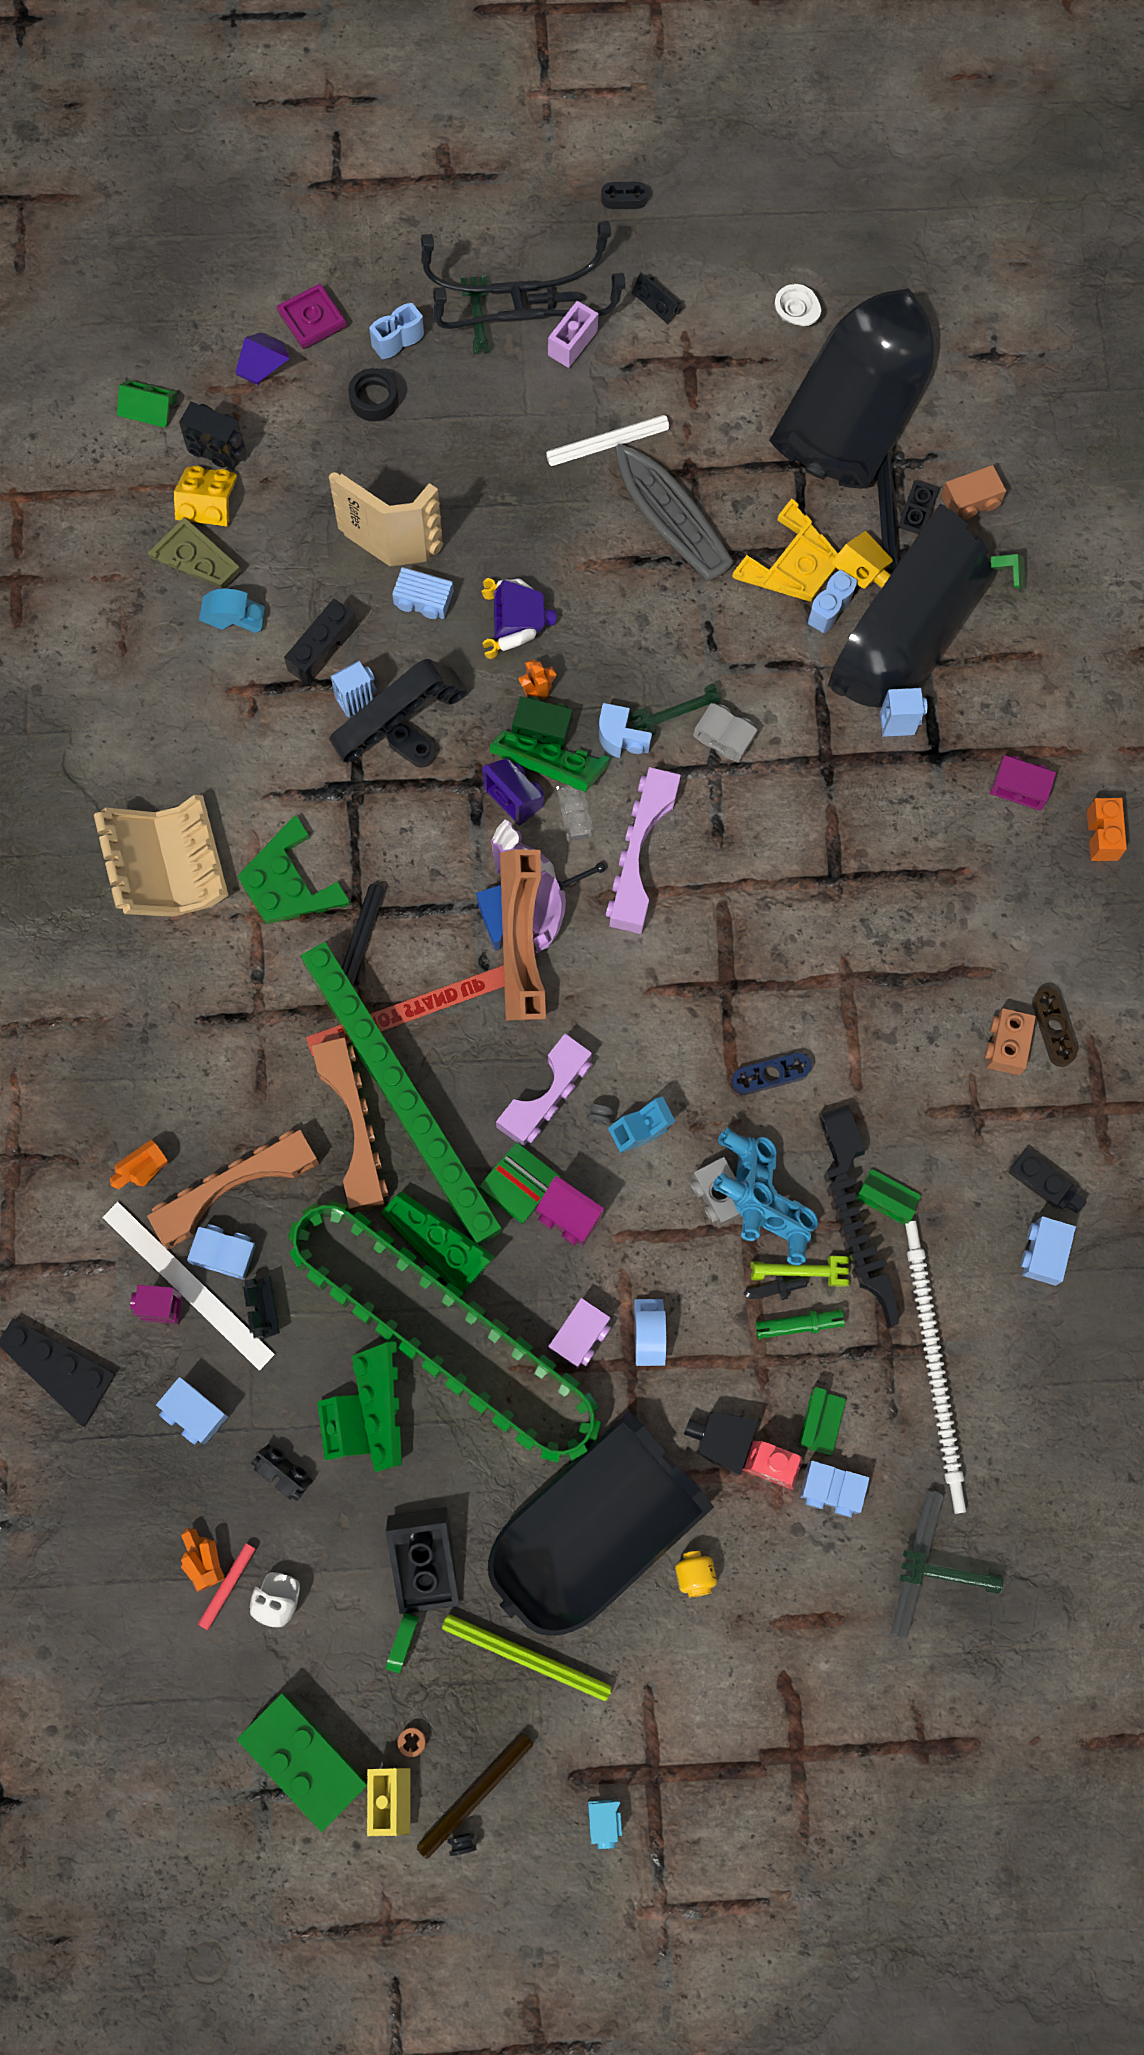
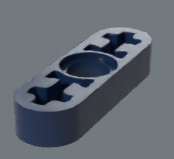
[731,1053,811,1095]

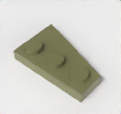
[147,517,241,589]

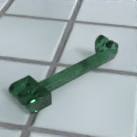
[460,276,489,355]
[629,684,721,736]
[900,1550,1003,1594]

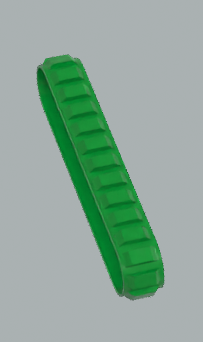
[288,1201,601,1464]

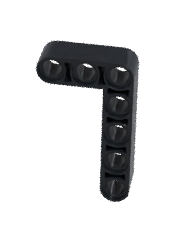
[329,659,467,763]

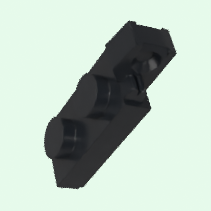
[1009,1149,1087,1214]

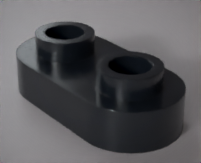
[387,723,436,768]

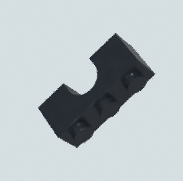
[284,598,358,686]

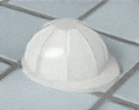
[774,284,821,326]

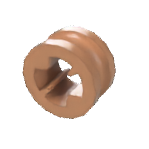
[398,1728,426,1757]

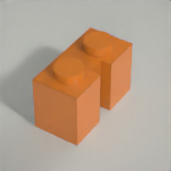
[1087,798,1127,861]

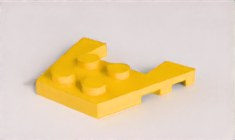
[732,499,838,602]

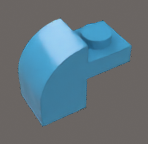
[199,589,265,633]
[608,1096,676,1153]

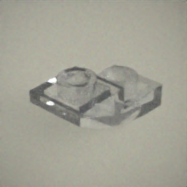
[556,785,594,841]

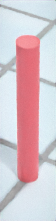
[198,1543,256,1630]

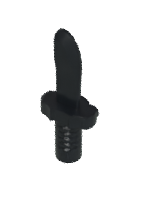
[528,286,584,309]
[744,1275,807,1300]

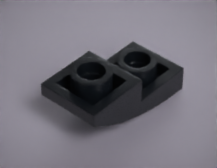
[898,480,939,534]

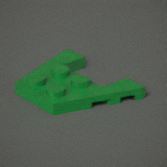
[237,815,350,924]

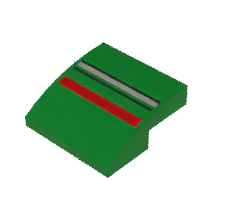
[478,1142,561,1224]

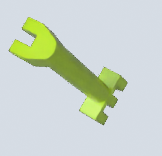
[751,1256,850,1287]

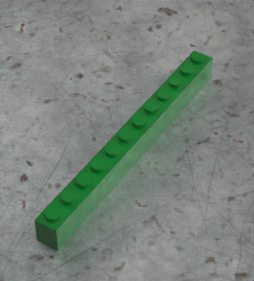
[300,942,501,1246]

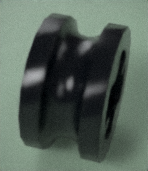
[447,1833,477,1856]

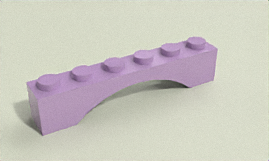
[606,767,681,934]

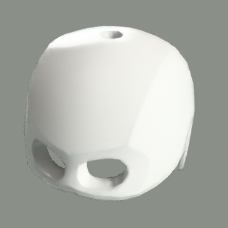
[250,1572,300,1627]

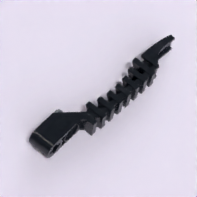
[819,1105,899,1329]

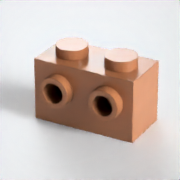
[941,465,1006,520]
[984,1008,1036,1076]

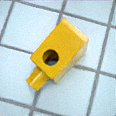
[831,531,893,589]

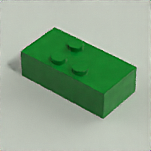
[236,1692,367,1833]

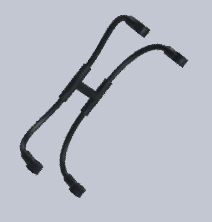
[421,221,625,329]

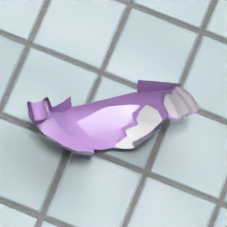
[491,820,566,953]

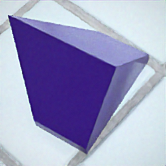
[236,333,290,385]

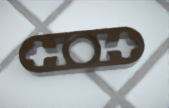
[1032,987,1077,1067]

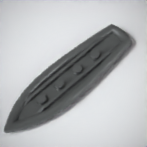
[616,444,733,580]

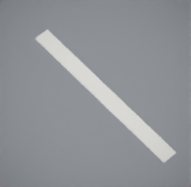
[102,1202,275,1371]

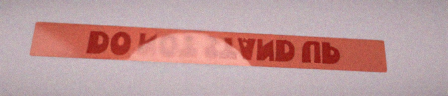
[306,965,504,1056]

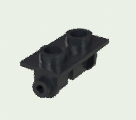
[632,272,683,324]
[242,1276,280,1340]
[251,1444,314,1501]

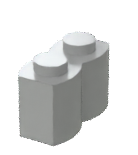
[693,703,757,762]

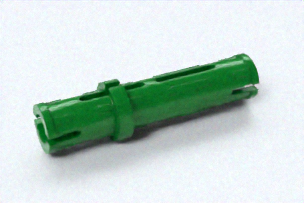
[755,1309,845,1340]

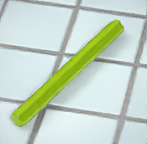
[442,1614,612,1701]

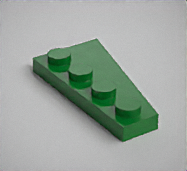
[489,731,610,792]
[382,1192,495,1293]
[352,1341,402,1472]

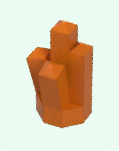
[518,659,557,700]
[110,1140,168,1189]
[181,1528,225,1592]

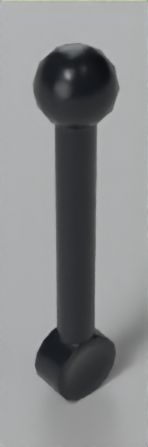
[557,862,606,891]

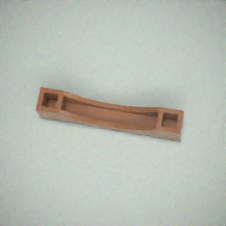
[500,849,546,1021]
[311,1037,388,1213]
[147,1130,319,1250]

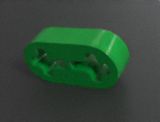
[385,1613,419,1674]

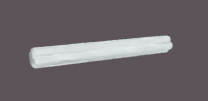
[546,415,669,466]

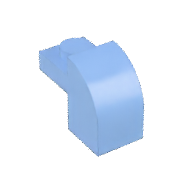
[598,703,652,758]
[634,1299,666,1366]

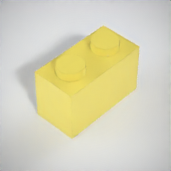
[367,1768,410,1836]

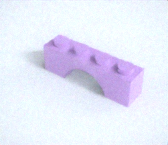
[496,1034,593,1147]

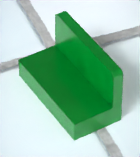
[117,380,177,427]
[991,554,1026,589]
[856,1169,921,1226]
[797,1387,846,1456]
[317,1395,370,1461]

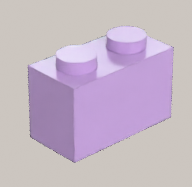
[548,301,598,368]
[548,1298,612,1369]

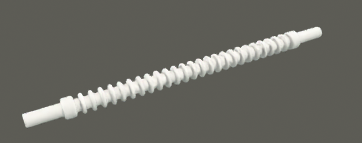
[905,1221,966,1514]

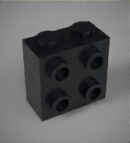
[179,401,246,470]

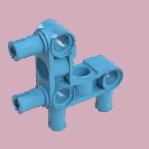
[713,1128,818,1265]

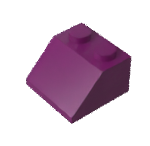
[536,1176,604,1246]

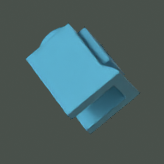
[588,1799,622,1849]

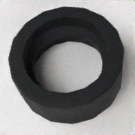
[348,368,398,422]

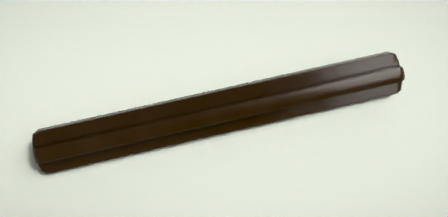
[416,1733,533,1859]

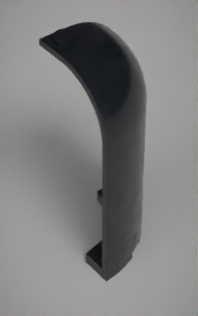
[769,288,934,489]
[827,503,995,708]
[488,1412,714,1636]

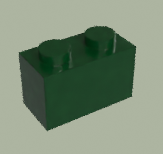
[512,696,573,749]

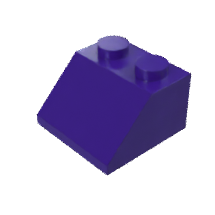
[482,758,544,826]

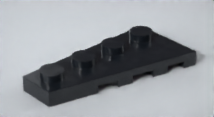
[0,1318,115,1427]

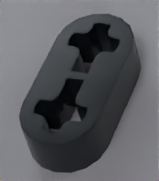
[601,182,648,209]

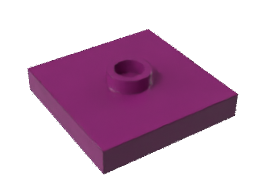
[276,283,347,349]

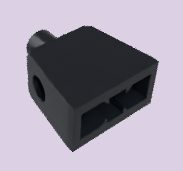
[684,1412,758,1477]

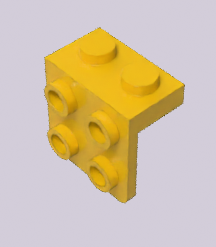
[174,466,237,526]

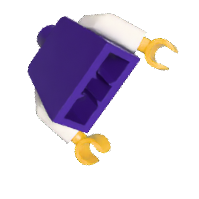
[482,578,556,659]

